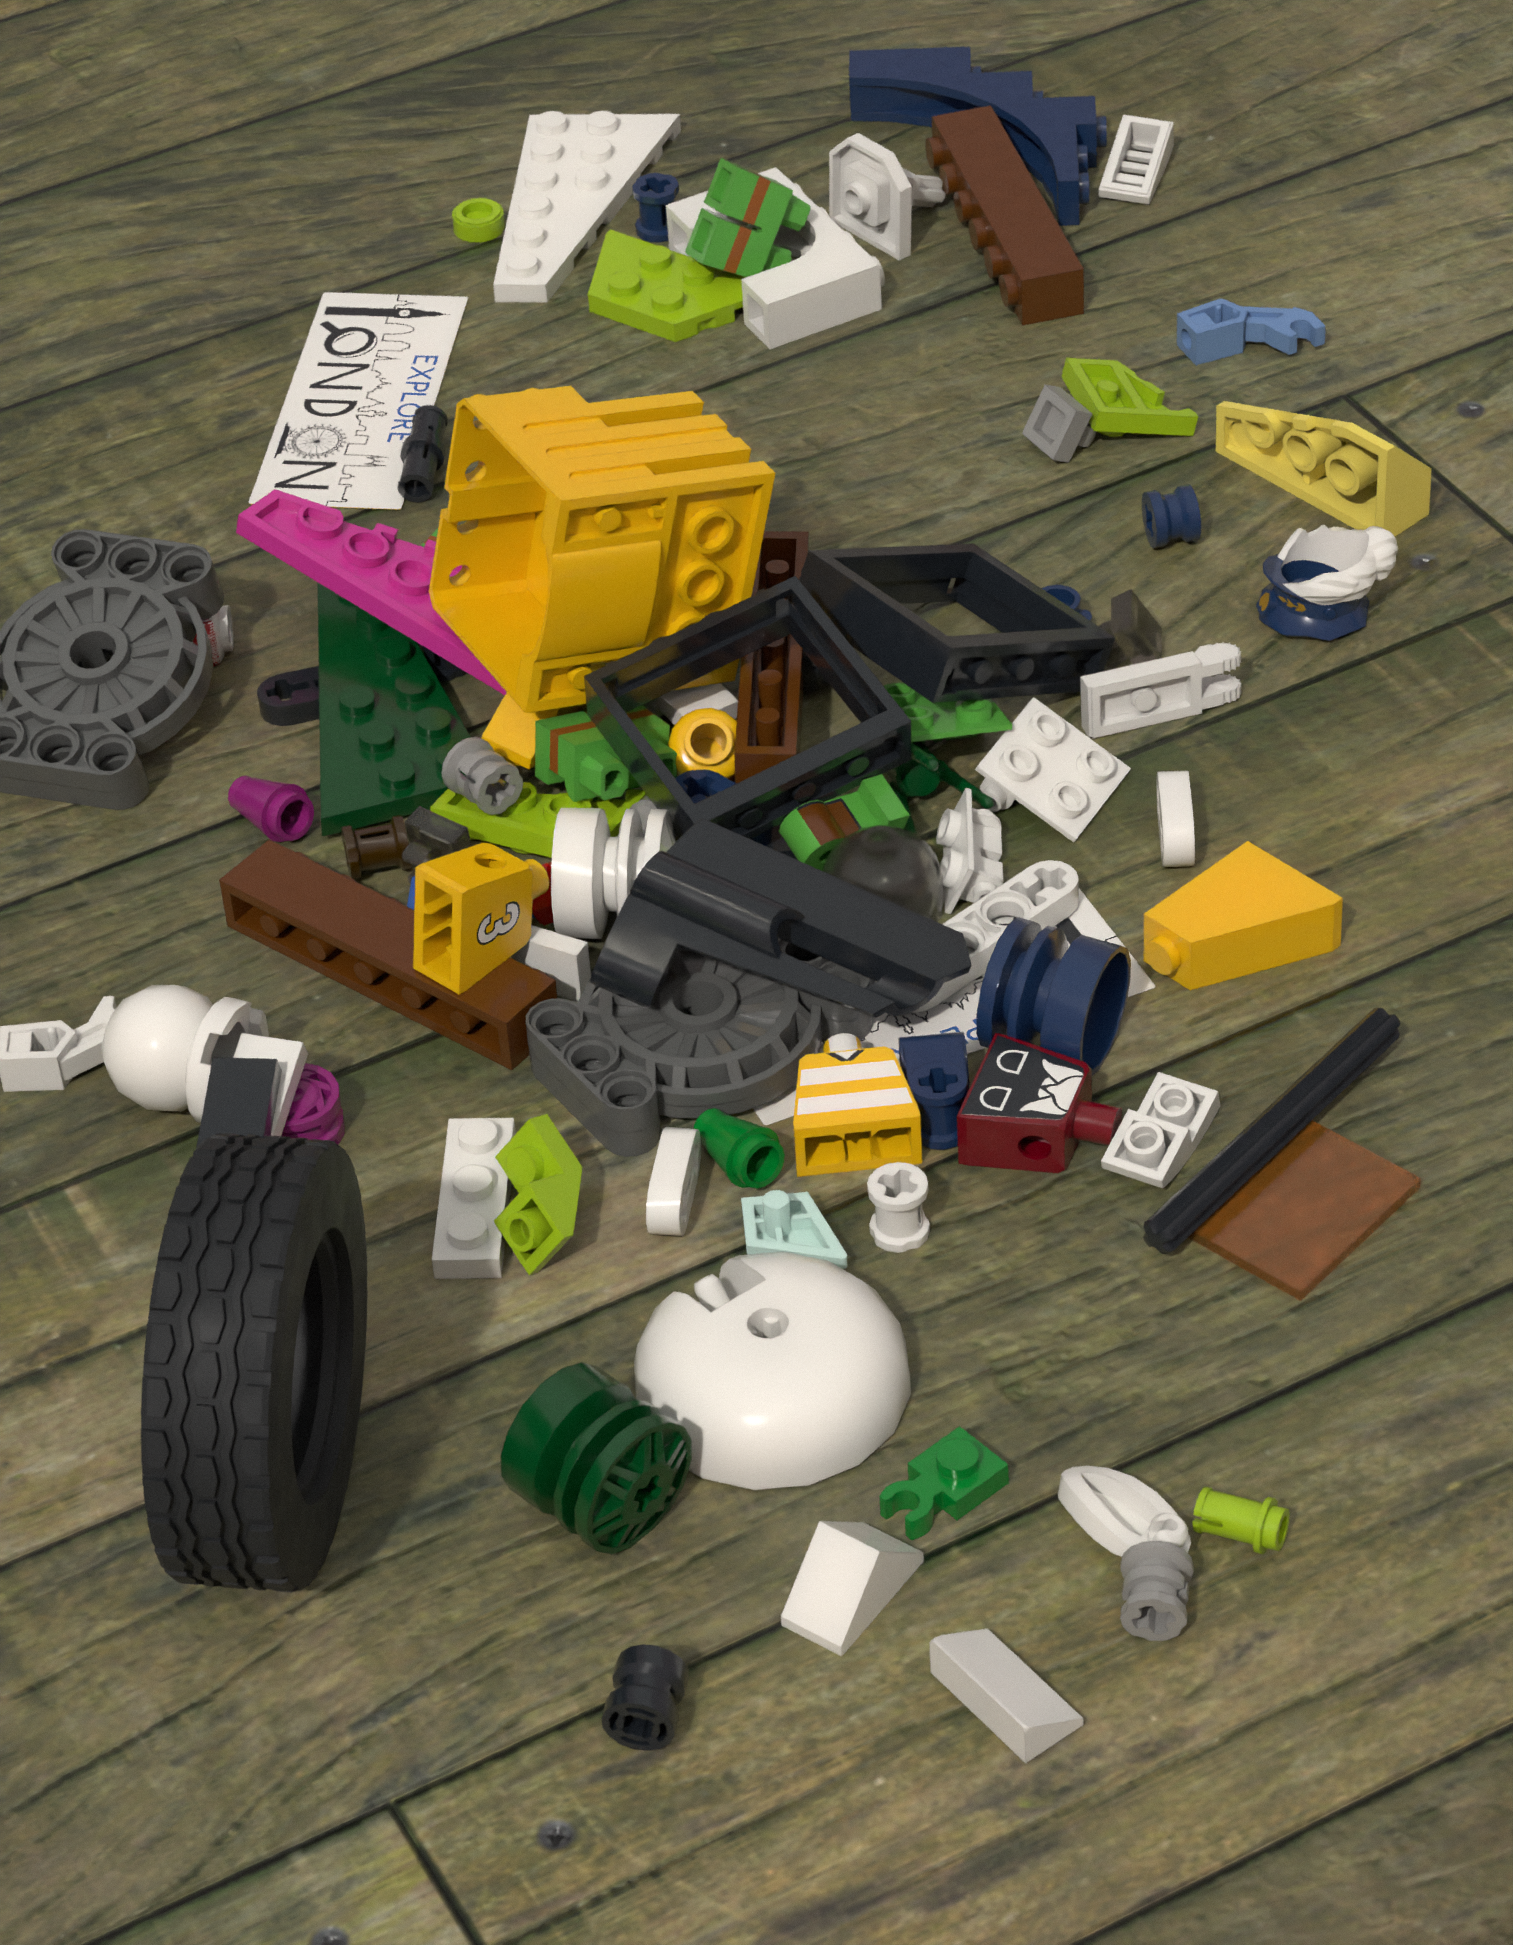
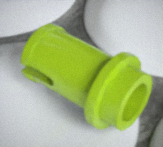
[1192,1486,1290,1555]

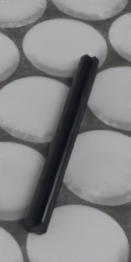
[1143,1008,1401,1254]

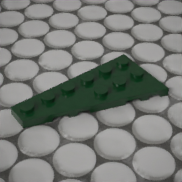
[317,582,471,837]

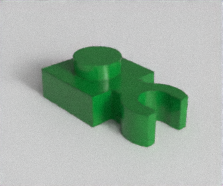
[879,1426,1009,1540]

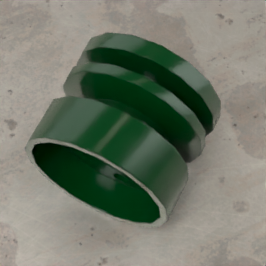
[500,1362,692,1555]

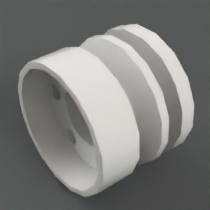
[551,808,676,939]

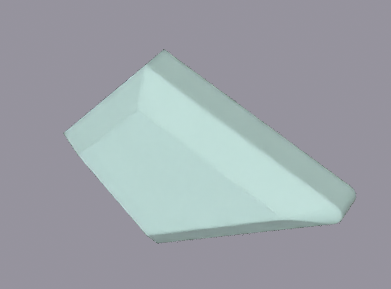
[741,1190,848,1269]

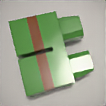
[685,158,811,277]
[535,705,677,802]

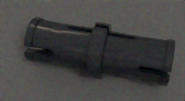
[397,405,448,503]

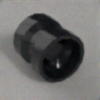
[601,1644,689,1751]

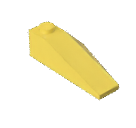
[1216,401,1432,537]

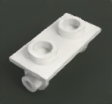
[936,788,1003,914]

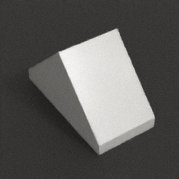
[781,1521,924,1657]

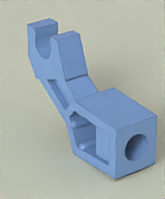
[1177,298,1326,365]

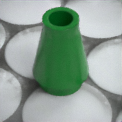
[693,1108,785,1189]

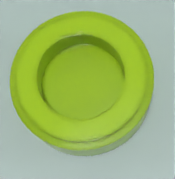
[452,198,505,243]

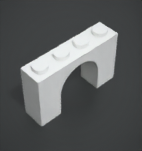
[666,167,885,349]

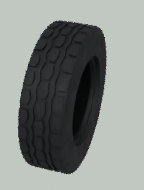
[141,1133,368,1593]

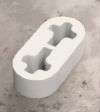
[1156,771,1195,867]
[646,1127,701,1236]

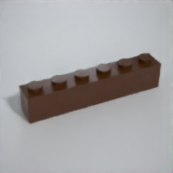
[925,106,1084,326]
[734,531,809,784]
[219,839,558,1070]

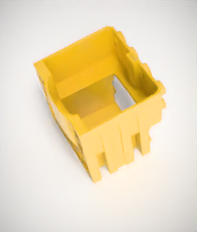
[429,386,776,713]

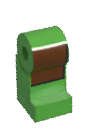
[779,774,910,872]

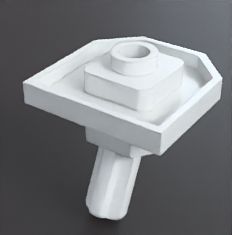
[829,133,946,261]

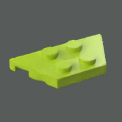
[588,230,746,342]

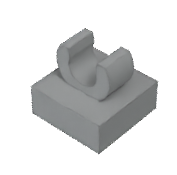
[1022,384,1097,463]

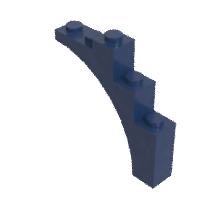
[849,46,1107,226]

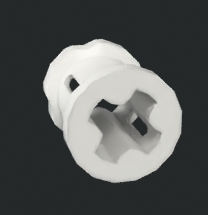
[867,1162,930,1253]

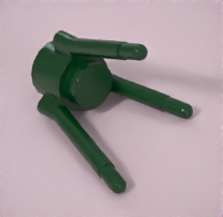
[885,741,994,865]

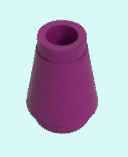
[228,776,314,842]

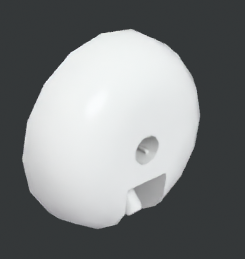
[634,1252,911,1490]

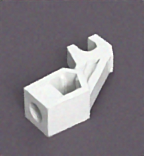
[0,996,116,1092]

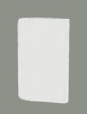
[929,1628,1083,1763]

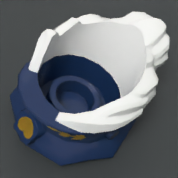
[1256,525,1398,641]

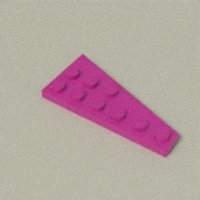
[236,489,506,695]

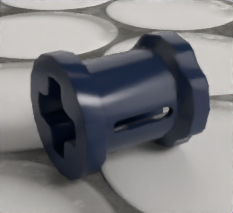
[632,173,679,243]

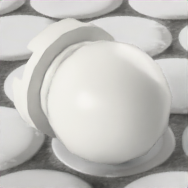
[101,985,269,1123]

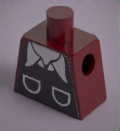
[957,1033,1122,1173]

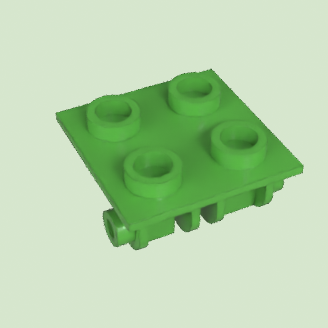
[884,683,1012,744]

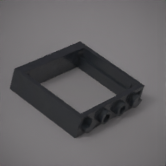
[799,543,1116,703]
[584,576,911,839]

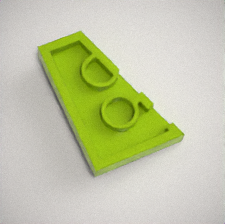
[430,781,649,858]

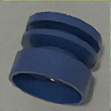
[976,917,1131,1076]

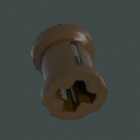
[341,815,412,879]

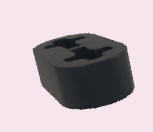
[257,666,319,726]

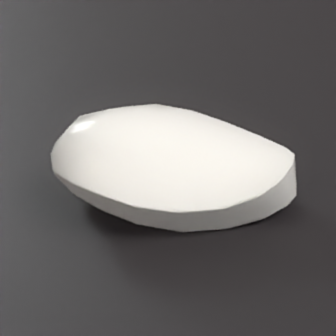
[1058,1466,1191,1557]

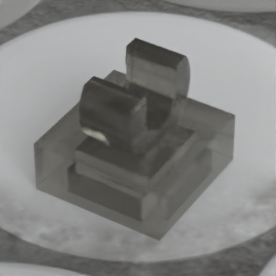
[1099,589,1162,668]
[402,806,472,883]

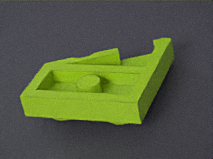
[1061,358,1198,437]

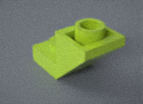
[494,1114,583,1275]

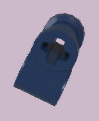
[898,1031,969,1150]

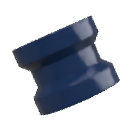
[1142,484,1201,549]

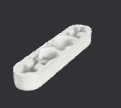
[911,860,1079,1013]

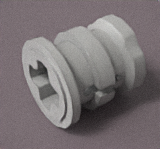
[441,737,523,815]
[1120,1541,1194,1641]

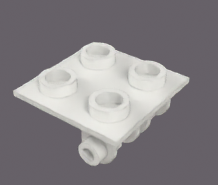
[975,697,1131,842]

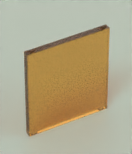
[1188,1120,1421,1301]

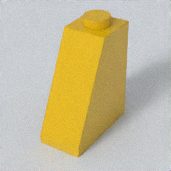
[1143,841,1343,991]

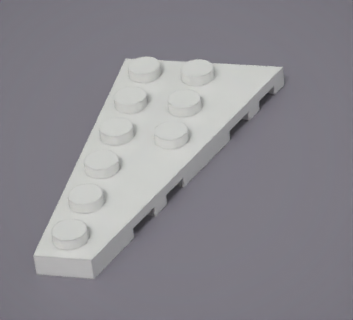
[493,111,681,302]

